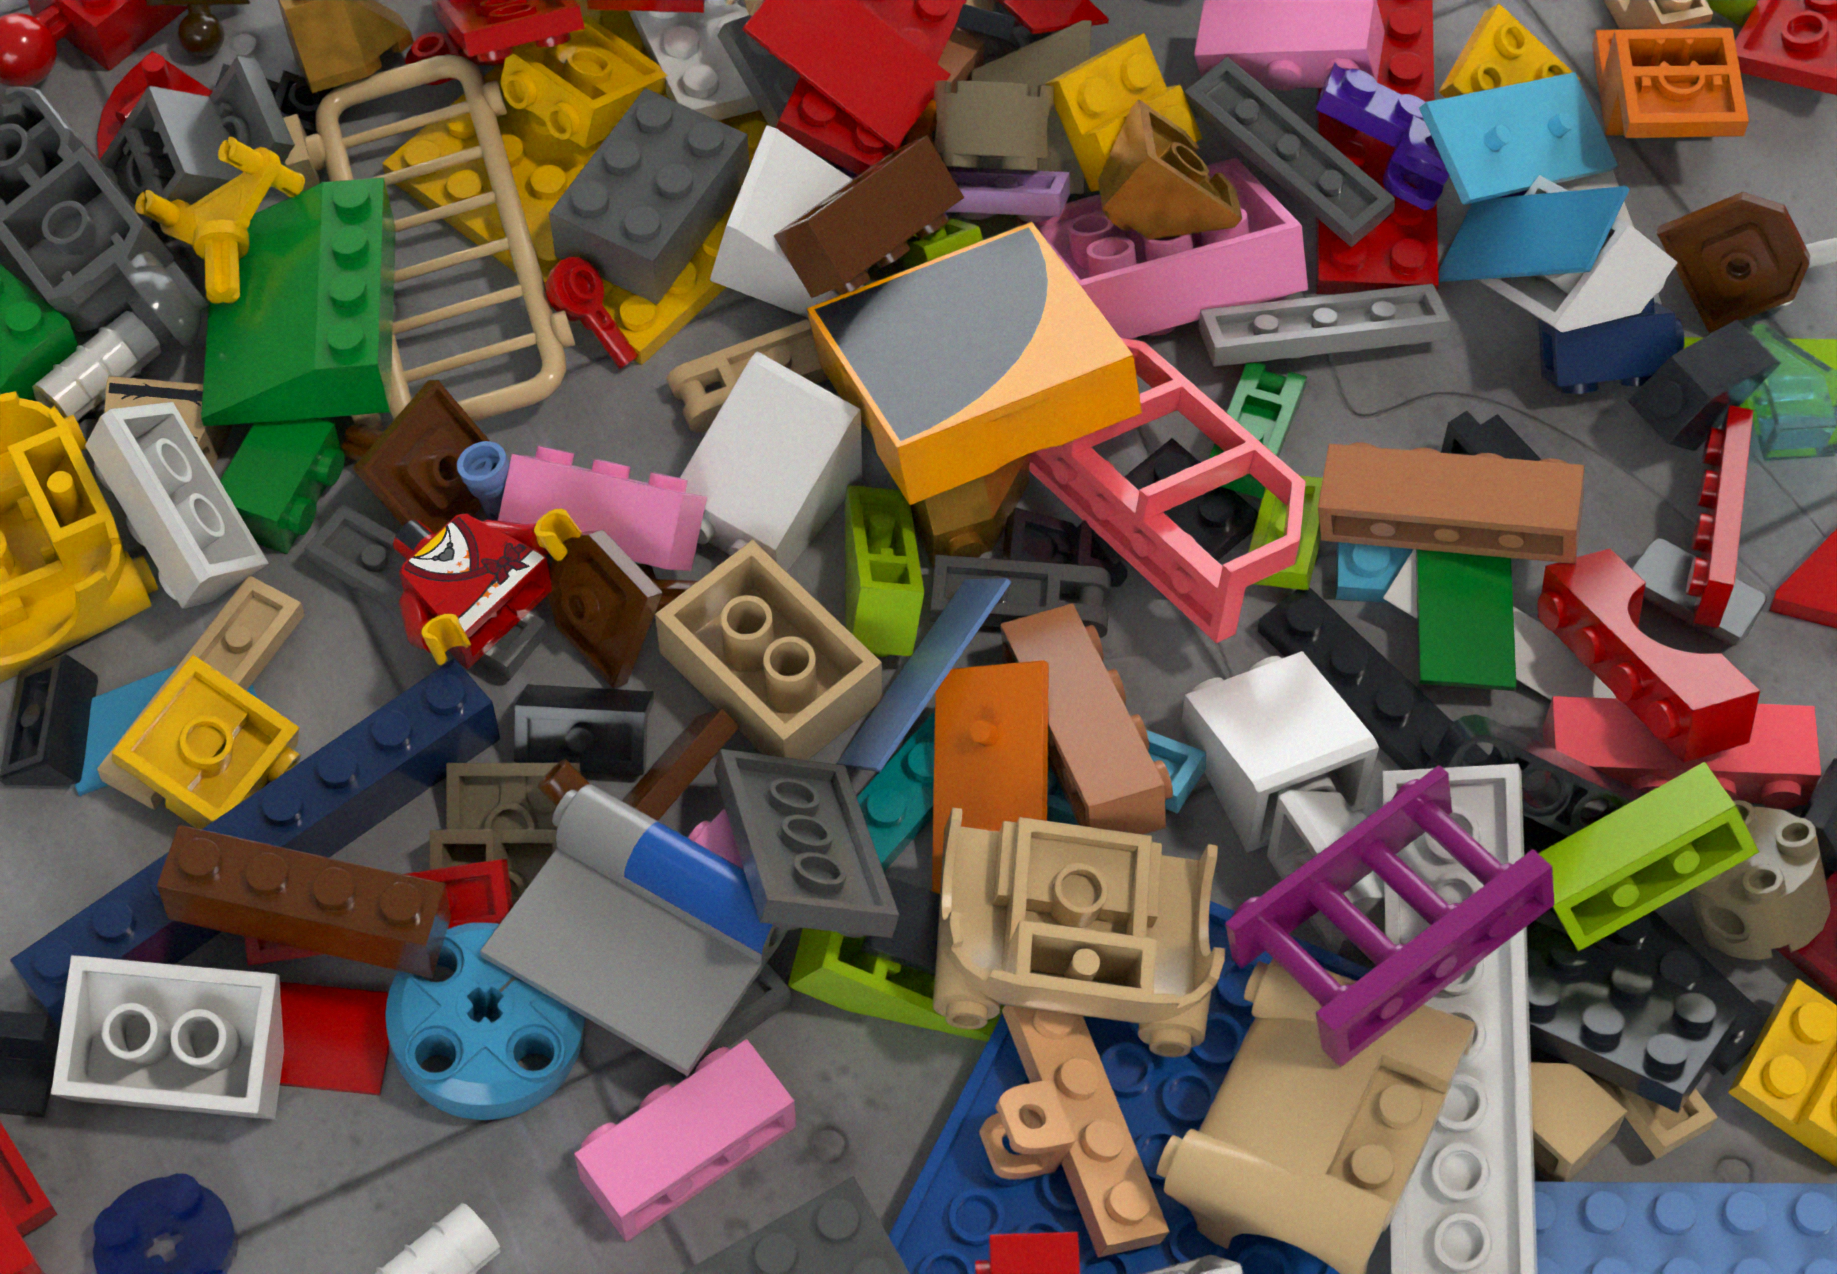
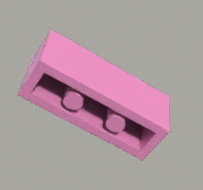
[1194,0,1384,91]
[498,446,707,571]
[574,1039,796,1242]

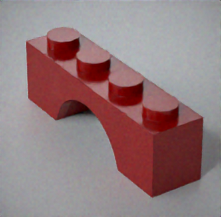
[1537,548,1760,763]

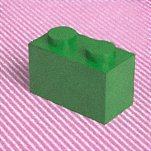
[220,418,345,554]

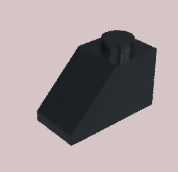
[1628,319,1781,451]

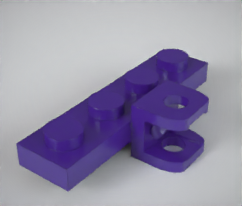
[1315,63,1528,210]

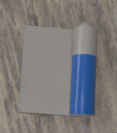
[480,784,788,1076]

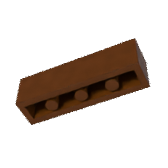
[157,824,451,978]

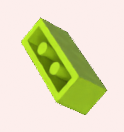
[1538,762,1759,951]

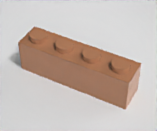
[1318,442,1585,564]
[1000,603,1173,835]

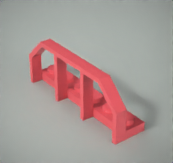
[1029,338,1306,643]

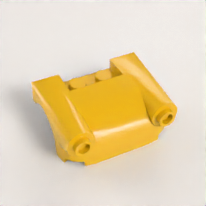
[0,391,158,683]

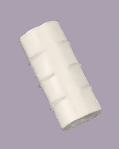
[32,311,161,421]
[375,1203,501,1274]

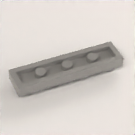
[1198,284,1451,367]

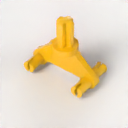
[135,137,305,304]

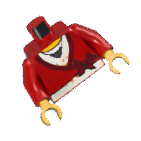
[393,508,582,670]

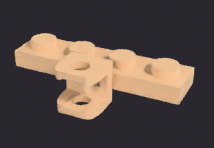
[979,1005,1170,1258]

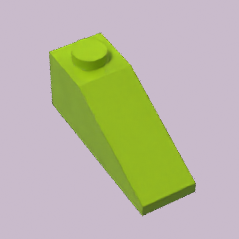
[845,485,925,657]
[788,928,1005,1042]

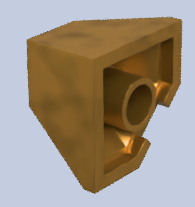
[278,0,414,93]
[1098,99,1242,240]
[910,453,1030,569]

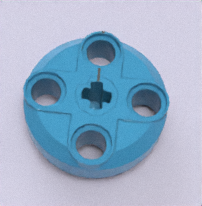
[386,923,585,1120]

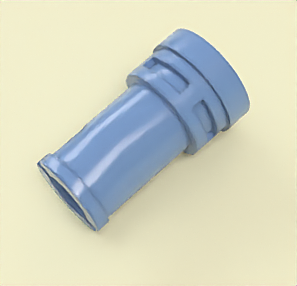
[457,441,509,520]

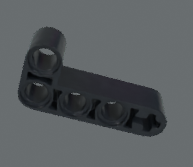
[1425,714,1647,837]

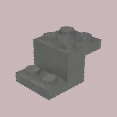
[100,56,295,241]

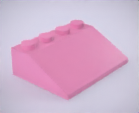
[1016,158,1308,339]

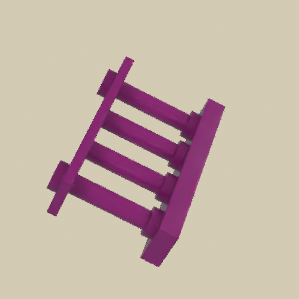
[1225,765,1555,1067]

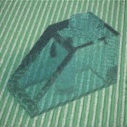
[1747,324,1837,461]

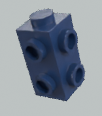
[1538,298,1685,394]

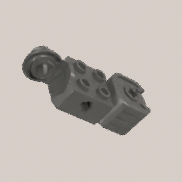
[0,87,210,351]

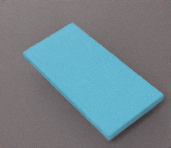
[1419,72,1618,205]

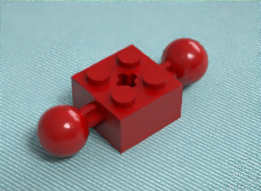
[0,0,187,87]

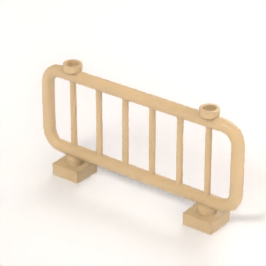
[283,54,575,430]

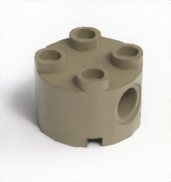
[933,81,1054,171]
[1689,800,1831,960]

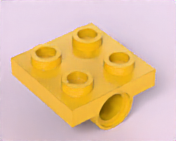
[1439,3,1580,98]

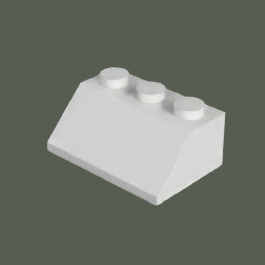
[1477,175,1678,332]
[85,402,269,609]
[51,955,284,1120]

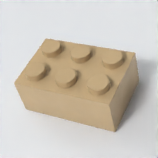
[655,540,882,760]

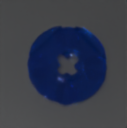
[93,1173,239,1274]

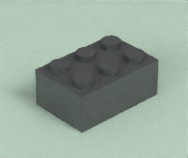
[549,88,750,305]

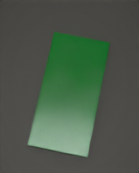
[1416,549,1517,691]

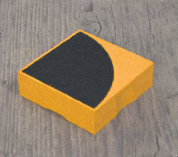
[807,222,1142,505]

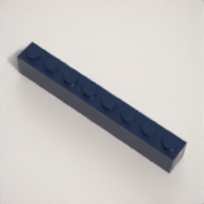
[10,658,501,1035]

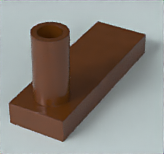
[538,709,740,821]

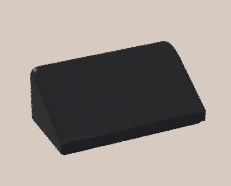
[0,654,98,786]

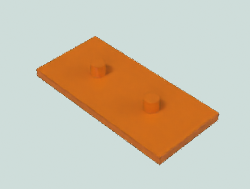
[932,660,1049,894]

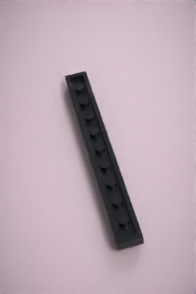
[1257,587,1768,1076]

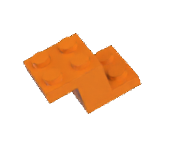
[1592,28,1749,138]

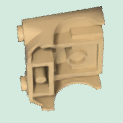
[933,808,1225,1057]
[1157,958,1476,1274]

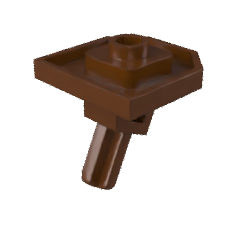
[1657,191,1811,333]
[341,380,490,534]
[548,530,698,689]

